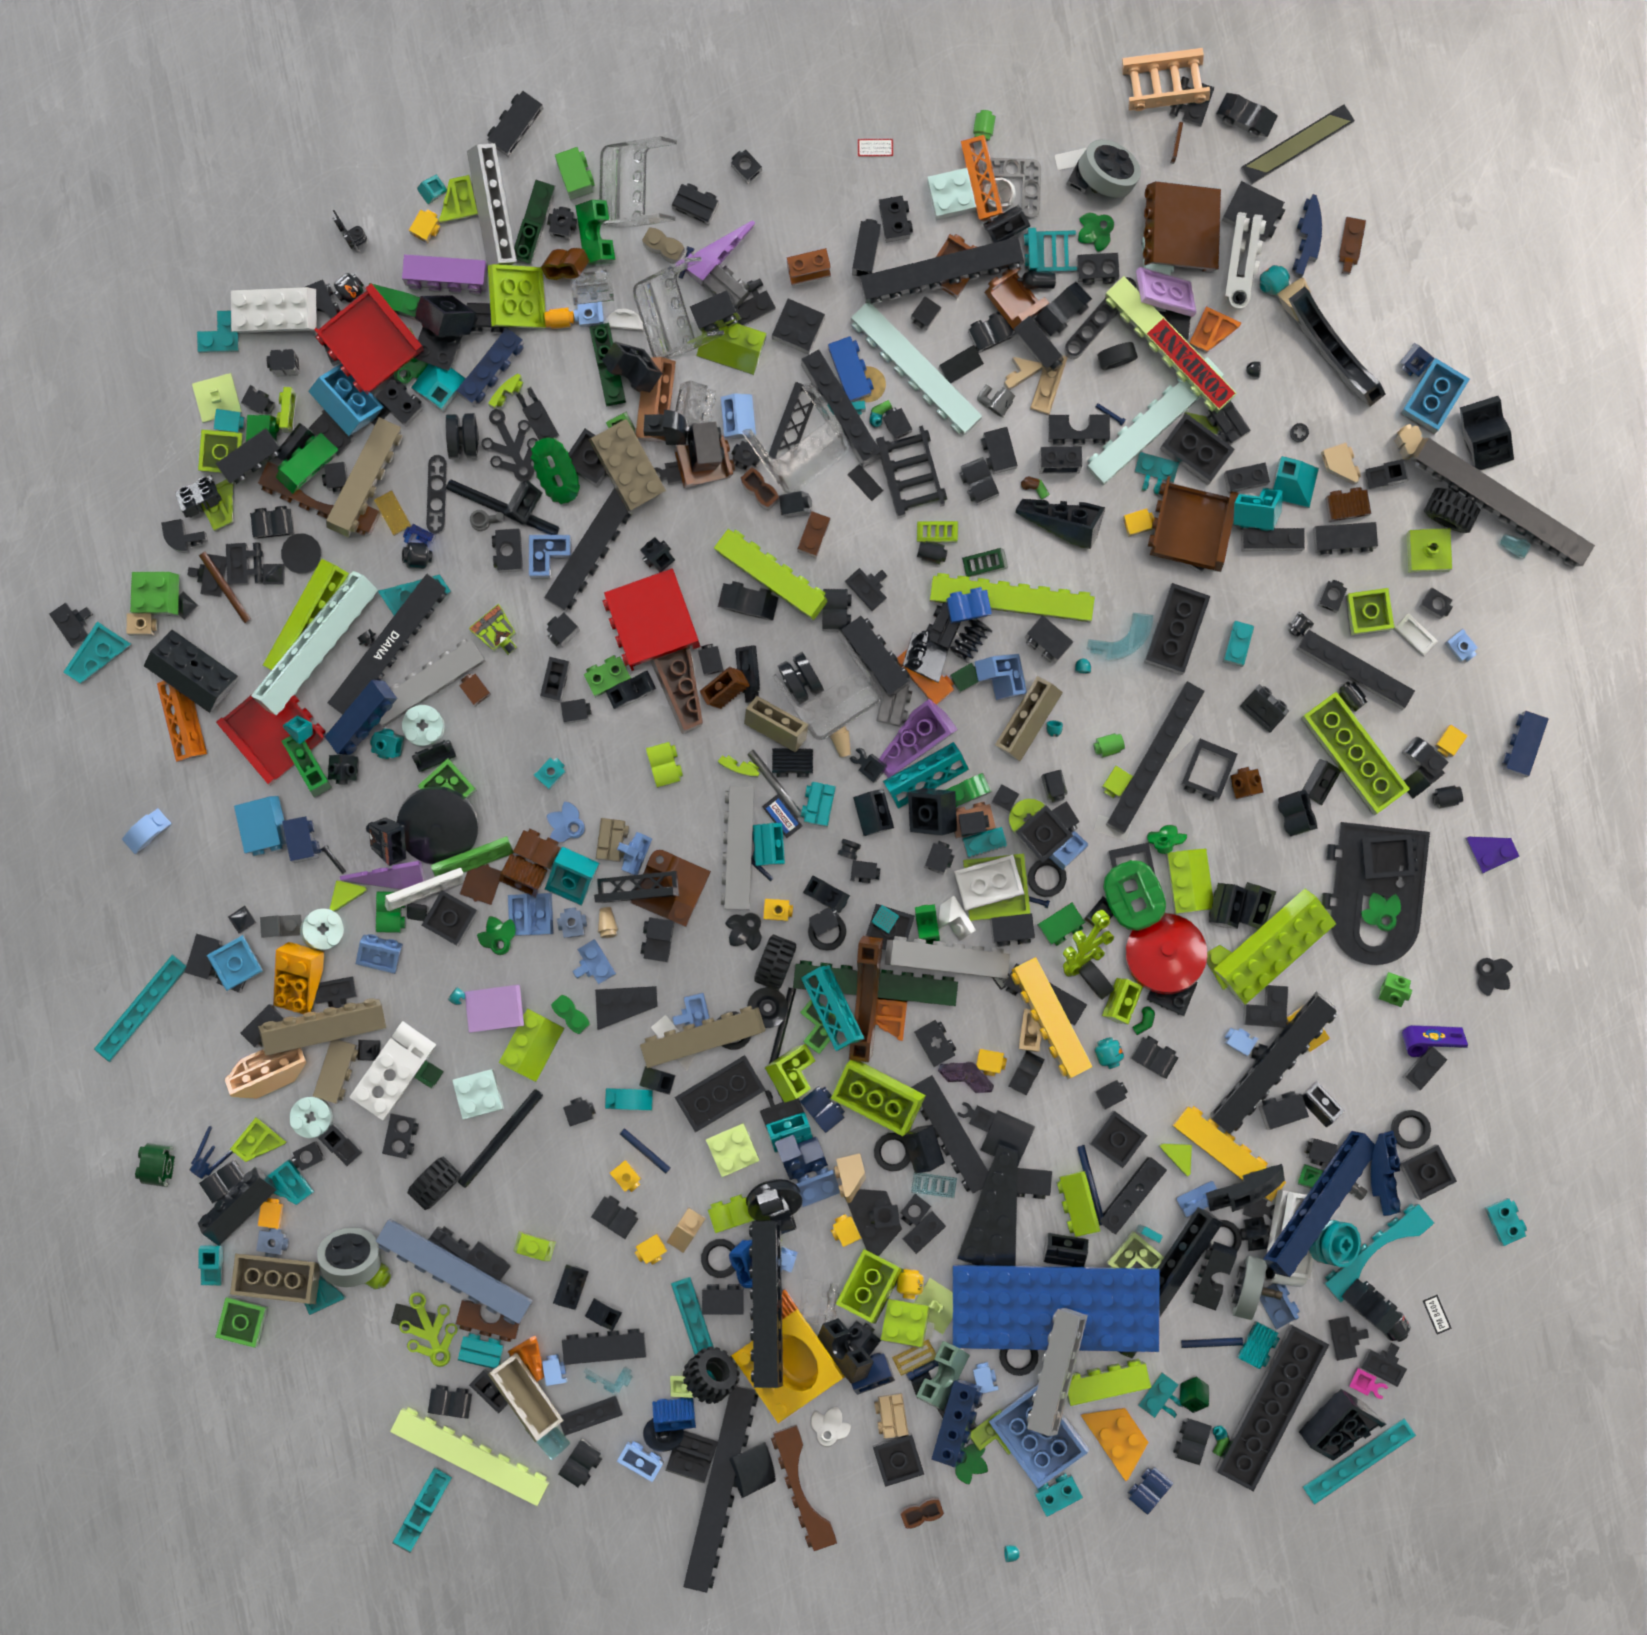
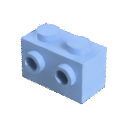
[721,393,756,438]
[617,1441,664,1482]

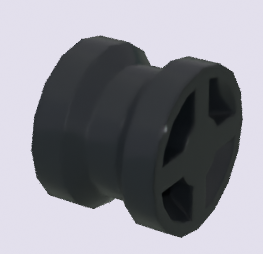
[837,839,861,860]

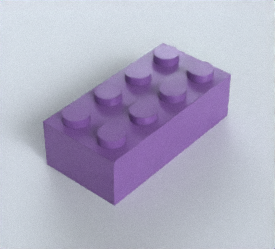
[402,254,488,294]

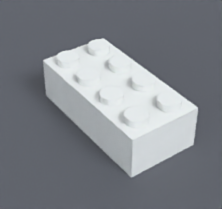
[231,287,317,333]

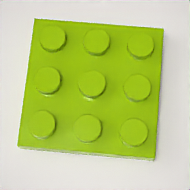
[488,264,546,329]
[963,853,1030,921]

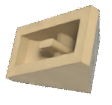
[1277,278,1311,321]

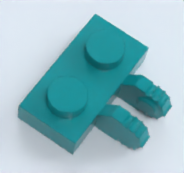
[1134,452,1179,494]
[1138,1372,1183,1418]

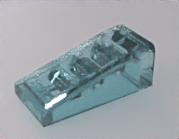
[911,1172,957,1198]

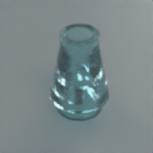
[1500,534,1532,558]

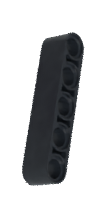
[1064,277,1137,359]

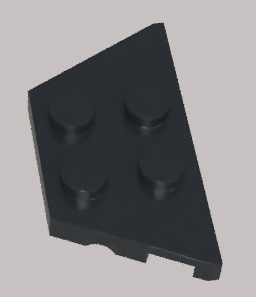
[845,1189,902,1256]

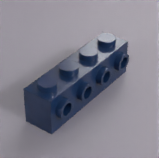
[456,328,524,406]
[324,680,398,755]
[931,1379,983,1467]

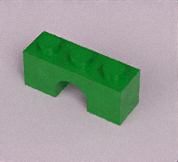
[575,199,616,265]

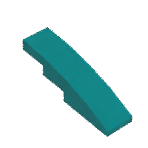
[392,1468,452,1553]

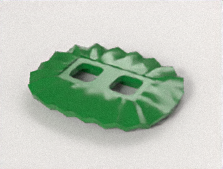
[531,438,580,504]
[1103,860,1166,931]

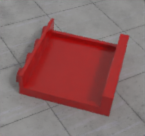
[314,283,424,395]
[602,568,701,671]
[216,694,326,786]

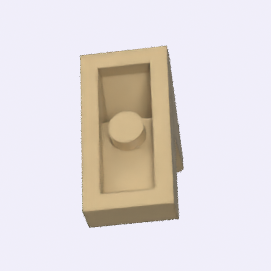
[1004,357,1043,390]
[1019,1009,1041,1052]
[667,1208,706,1253]

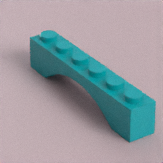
[1323,1203,1435,1303]

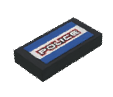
[762,794,803,838]

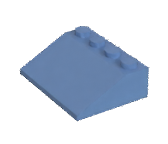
[989,1383,1089,1489]

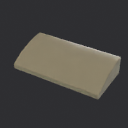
[488,1353,563,1442]

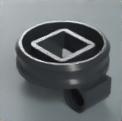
[746,1179,802,1235]

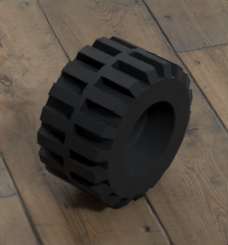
[1424,488,1481,533]
[754,934,797,991]
[407,1156,461,1210]
[683,1347,740,1404]

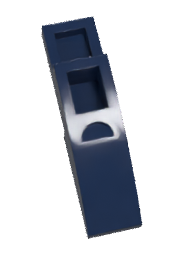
[1292,194,1322,278]
[1371,1131,1401,1216]

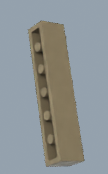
[326,417,403,538]
[258,998,386,1056]
[640,1006,766,1068]

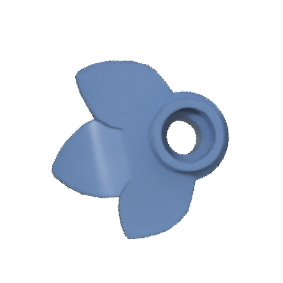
[547,802,585,842]

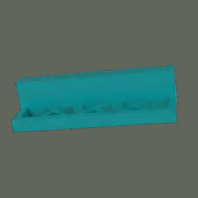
[883,742,969,809]
[801,966,864,1051]

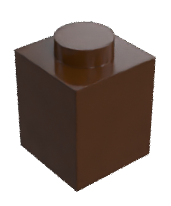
[459,673,491,707]

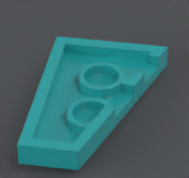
[378,574,451,615]
[63,622,132,684]

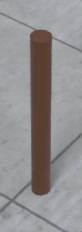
[198,551,251,623]

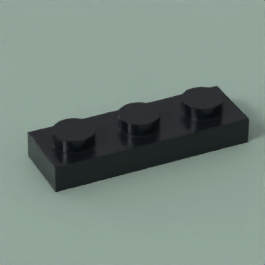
[560,1395,623,1436]

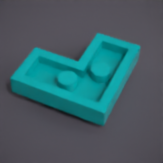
[197,310,239,353]

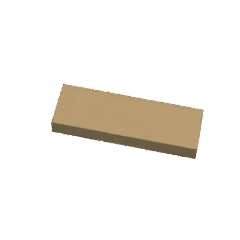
[1030,355,1068,415]

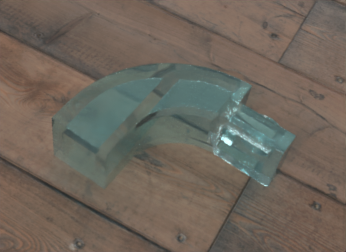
[1086,612,1154,660]

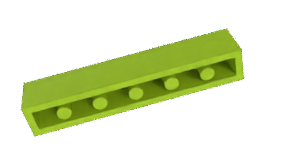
[714,529,828,621]
[263,559,349,671]

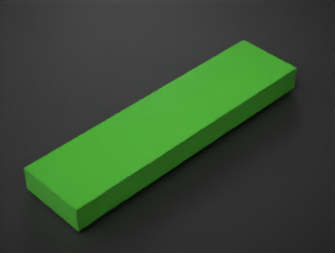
[431,836,514,877]

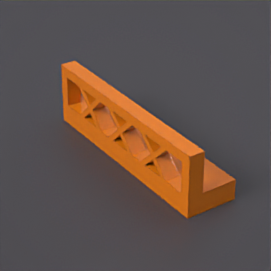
[961,135,1003,222]
[157,681,207,762]

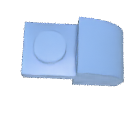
[122,808,171,854]

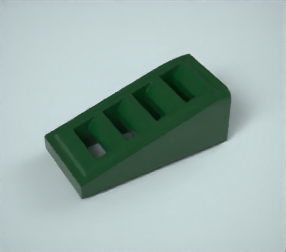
[962,548,1008,577]

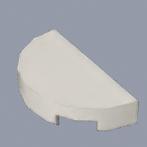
[604,309,644,332]

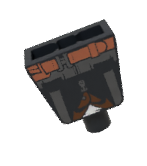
[366,817,406,866]

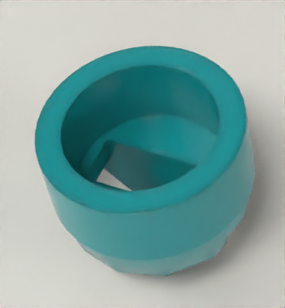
[1075,658,1091,674]
[1046,720,1063,737]
[448,987,465,1005]
[1004,1545,1020,1562]

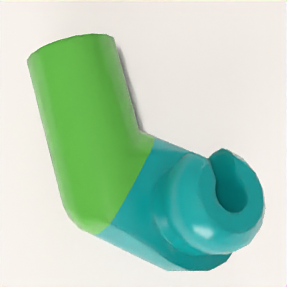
[869,400,892,427]
[1212,1426,1230,1457]

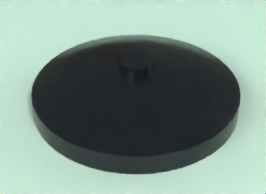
[396,786,479,865]

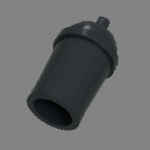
[1017,270,1056,290]

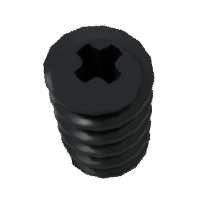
[950,619,992,664]

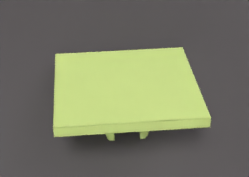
[192,373,242,423]
[914,1278,953,1335]

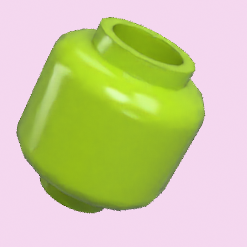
[364,1262,391,1290]

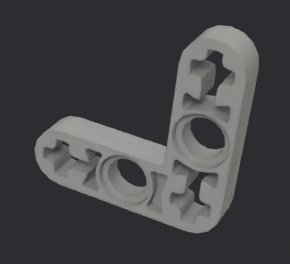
[982,158,1041,219]

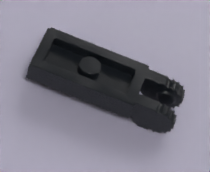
[516,387,559,440]

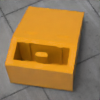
[273,942,324,1014]

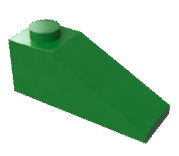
[369,283,420,322]
[282,736,332,798]

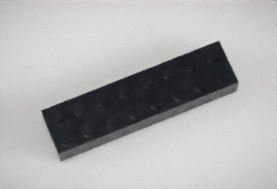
[1215,1324,1329,1492]

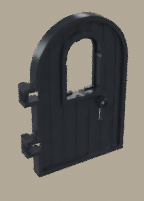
[1322,822,1430,965]

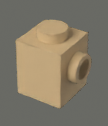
[126,613,158,636]

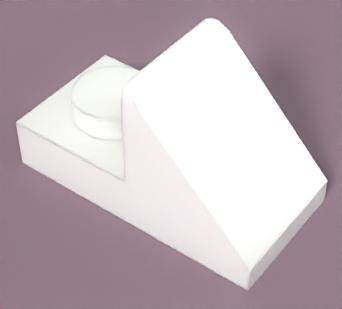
[938,896,976,941]

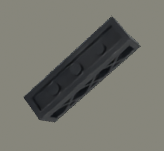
[767,382,818,468]
[594,871,679,903]

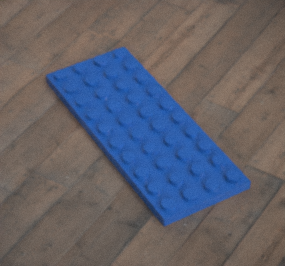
[953,1265,1160,1352]

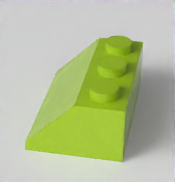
[696,324,767,375]
[1166,848,1214,914]
[499,1008,565,1082]
[1056,1171,1101,1237]
[836,1249,903,1324]

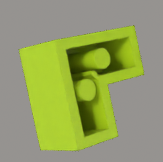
[764,1044,816,1102]

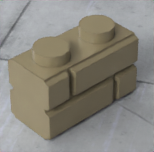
[596,818,629,862]

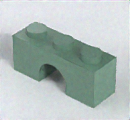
[916,1341,970,1411]

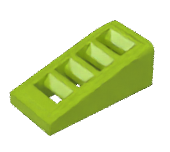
[917,521,958,543]

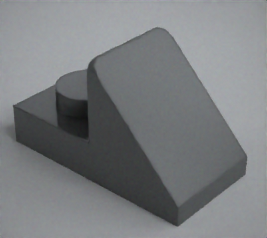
[260,915,302,938]

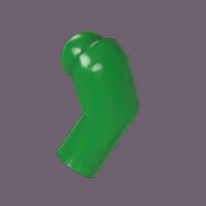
[1132,1006,1155,1035]

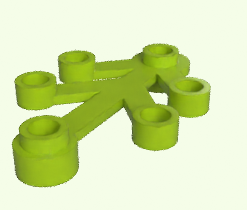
[1063,910,1114,977]
[399,1292,458,1367]

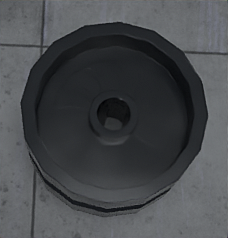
[446,413,479,459]
[777,652,824,705]

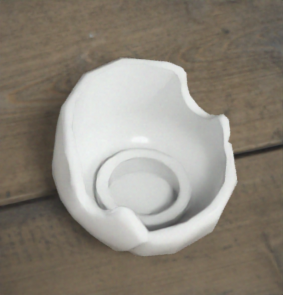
[983,178,1016,208]

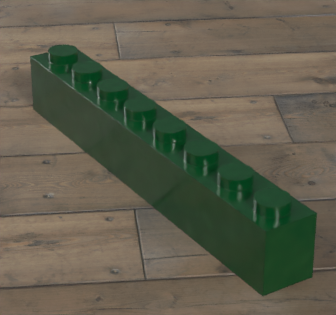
[793,960,958,1006]

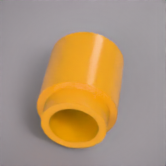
[545,307,574,329]

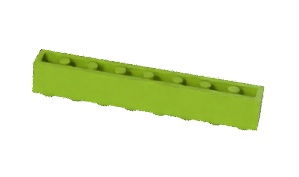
[930,573,1095,623]

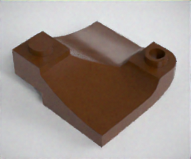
[630,850,711,927]

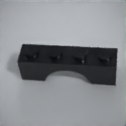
[305,279,341,366]

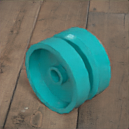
[1309,1219,1361,1268]

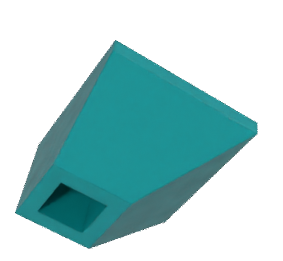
[411,364,466,412]
[1272,456,1319,508]

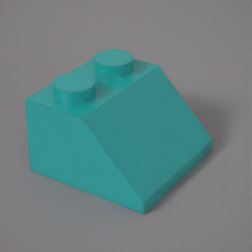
[545,847,600,906]

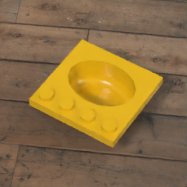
[731,1309,845,1423]

